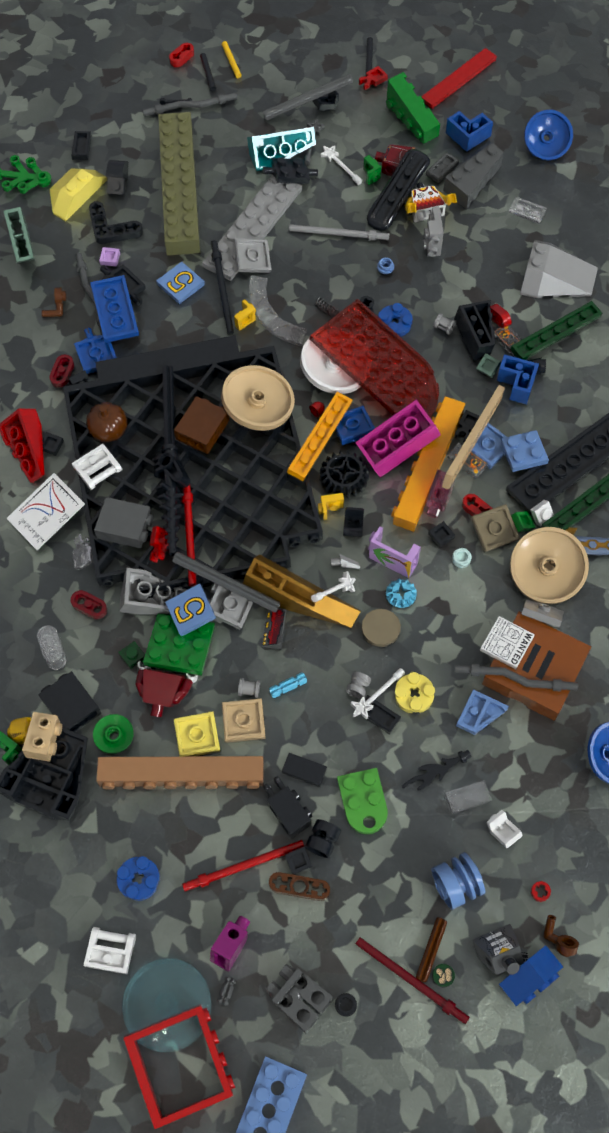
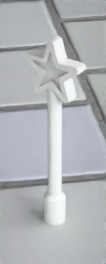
[321,146,363,185]
[311,571,356,602]
[351,668,405,719]

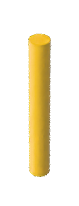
[221,41,242,78]

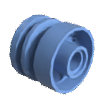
[431,852,486,910]

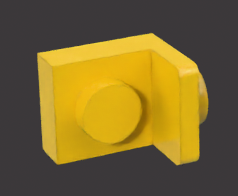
[234,299,256,331]
[317,493,344,520]

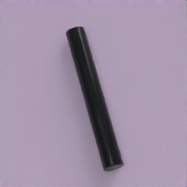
[366,37,373,72]
[200,53,216,91]

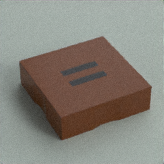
[482,611,592,721]

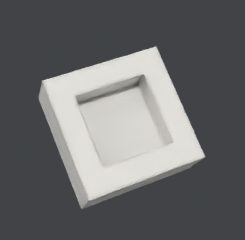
[530,500,554,527]

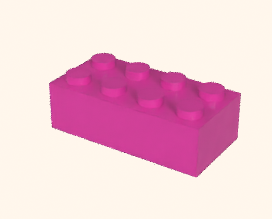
[355,399,441,478]

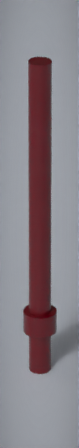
[355,937,470,1024]

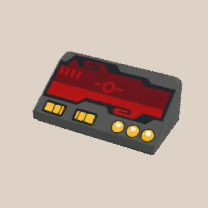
[262,608,287,649]

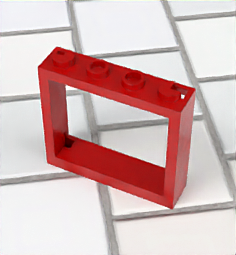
[123,1004,236,1130]

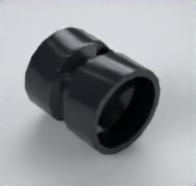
[305,819,341,859]

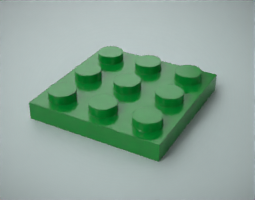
[143,613,215,676]

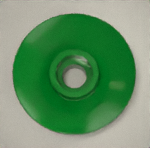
[93,714,134,754]

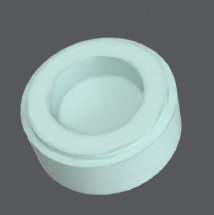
[452,548,472,568]

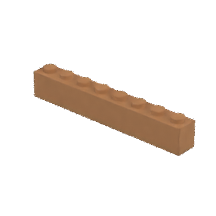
[96,756,264,790]

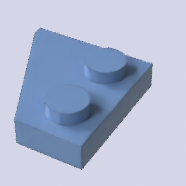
[456,689,509,735]

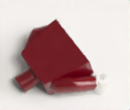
[135,661,198,717]

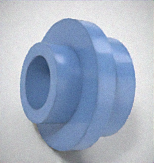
[377,258,394,274]

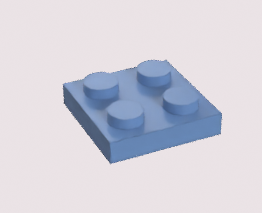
[501,430,549,472]

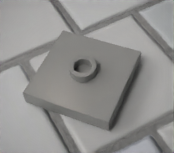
[234,238,271,273]
[521,598,564,627]

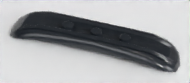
[367,149,430,231]

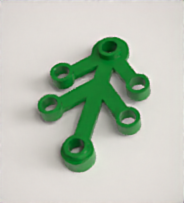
[0,155,52,194]

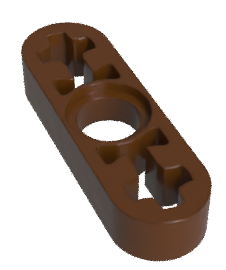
[269,872,330,901]

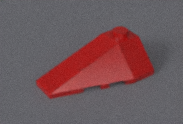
[0,408,44,483]

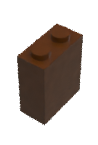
[174,396,230,454]

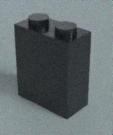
[38,671,102,732]

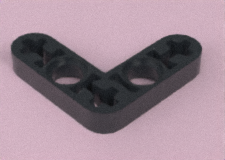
[89,201,143,244]

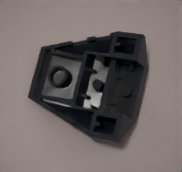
[0,727,88,821]

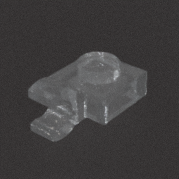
[72,534,93,570]

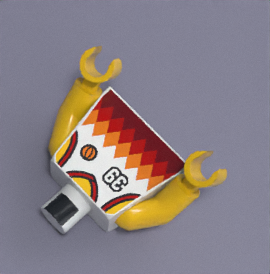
[405,182,457,222]

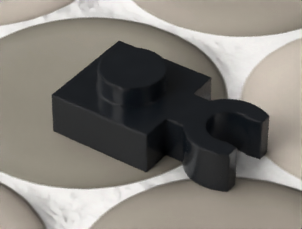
[455,410,480,442]

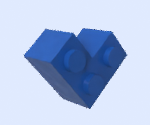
[445,111,493,152]
[497,354,539,405]
[499,945,563,1006]

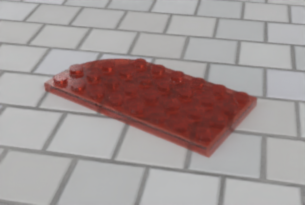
[309,299,439,418]

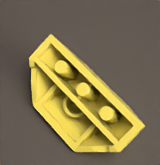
[50,168,107,221]

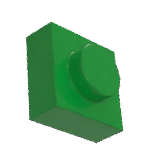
[511,511,536,532]

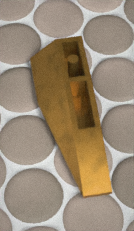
[243,554,361,628]

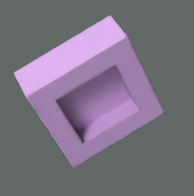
[99,247,120,267]

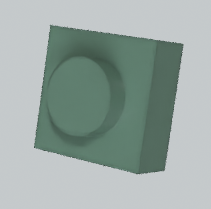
[476,353,501,378]

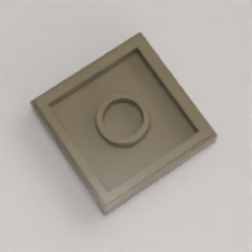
[470,504,520,552]

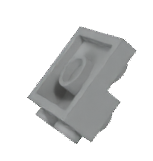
[423,206,444,257]
[208,583,253,630]

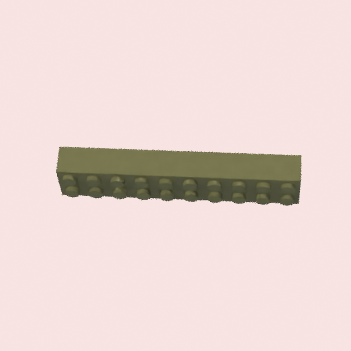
[158,112,201,256]

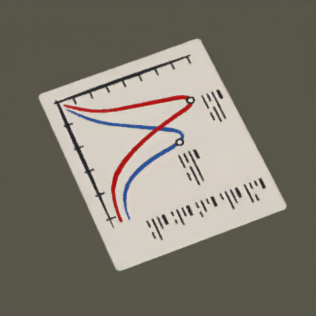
[7,473,85,550]

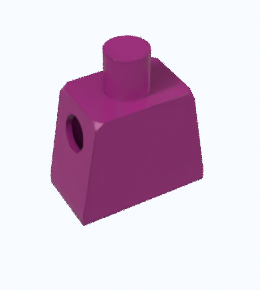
[210,916,250,972]

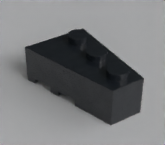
[454,300,495,360]

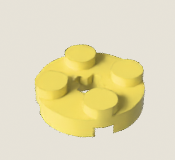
[395,672,435,713]

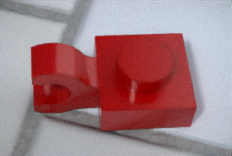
[150,526,168,563]

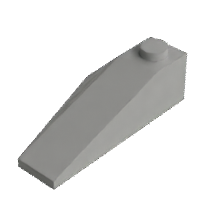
[119,568,187,615]

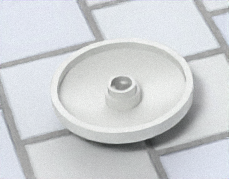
[300,330,371,394]

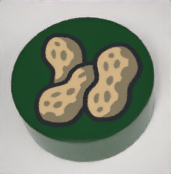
[432,964,455,988]

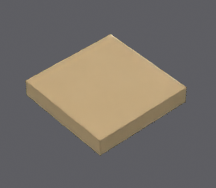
[222,698,266,743]

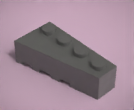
[443,143,504,210]

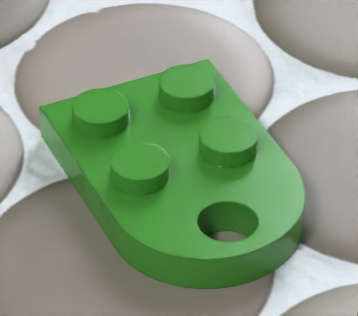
[337,768,388,834]

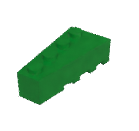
[386,72,440,144]

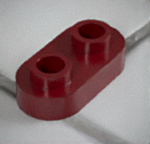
[49,354,74,388]
[70,590,107,619]

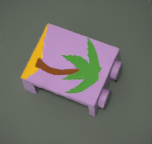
[368,527,421,578]

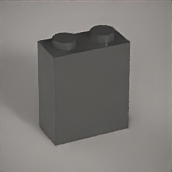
[94,497,154,548]

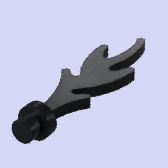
[402,750,472,791]

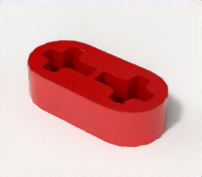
[169,43,194,67]
[490,304,512,328]
[462,494,493,516]

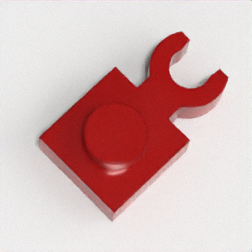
[359,66,388,90]

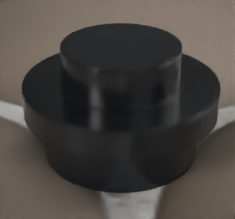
[335,993,357,1017]

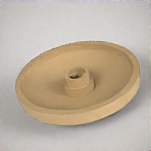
[221,365,295,431]
[510,527,589,604]

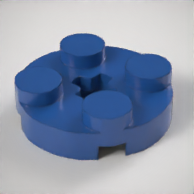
[378,303,413,337]
[117,856,160,901]

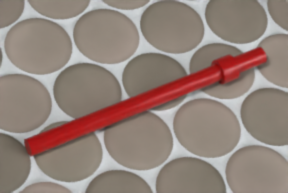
[182,484,197,587]
[182,840,305,892]

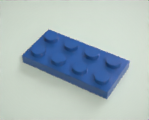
[90,275,139,343]

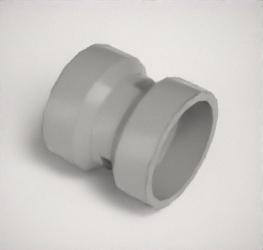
[346,672,371,699]

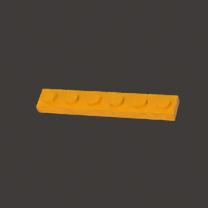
[287,391,353,481]

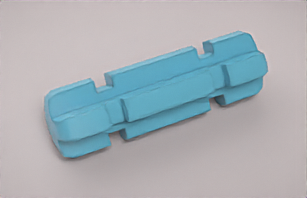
[269,672,307,698]

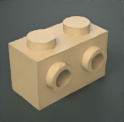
[22,712,62,762]

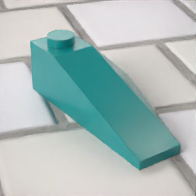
[247,127,316,171]

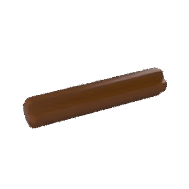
[416,917,447,982]

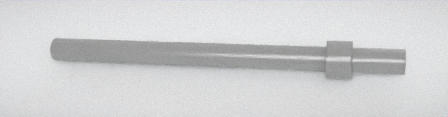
[289,224,390,241]

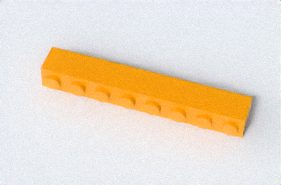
[391,396,465,532]

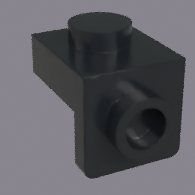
[312,91,339,111]
[343,507,364,537]

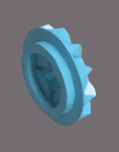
[386,578,417,608]

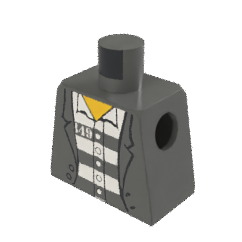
[473,924,524,975]

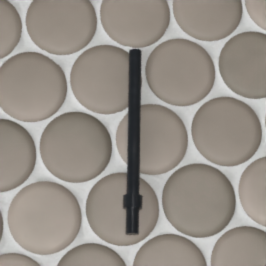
[211,240,234,335]

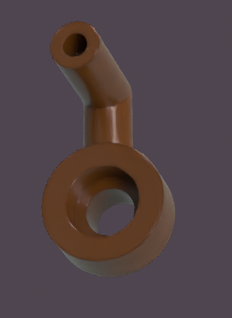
[42,287,66,317]
[543,915,579,957]

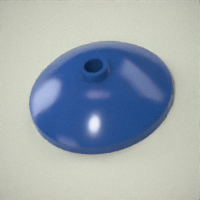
[524,110,573,161]
[587,722,609,784]

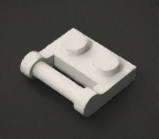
[72,444,122,490]
[83,927,136,974]

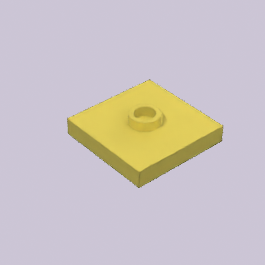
[174,711,220,757]

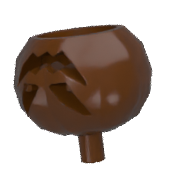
[86,402,127,442]

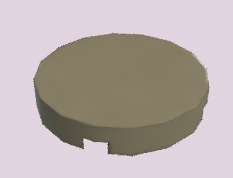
[362,609,401,647]

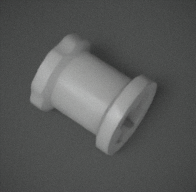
[433,313,456,335]
[238,678,261,698]

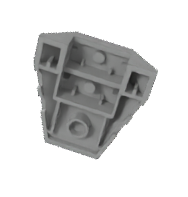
[520,240,598,298]

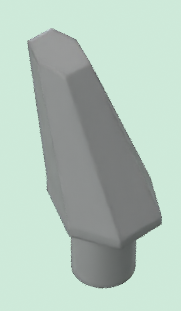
[330,554,361,569]

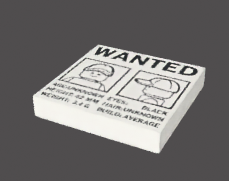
[480,616,534,670]

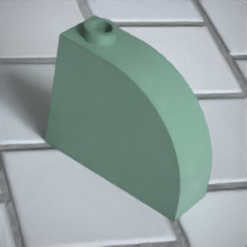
[4,207,35,263]

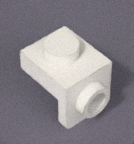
[487,810,523,849]

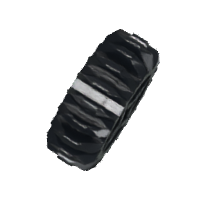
[319,450,369,499]

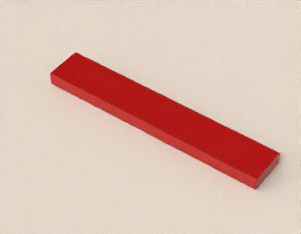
[421,48,497,109]

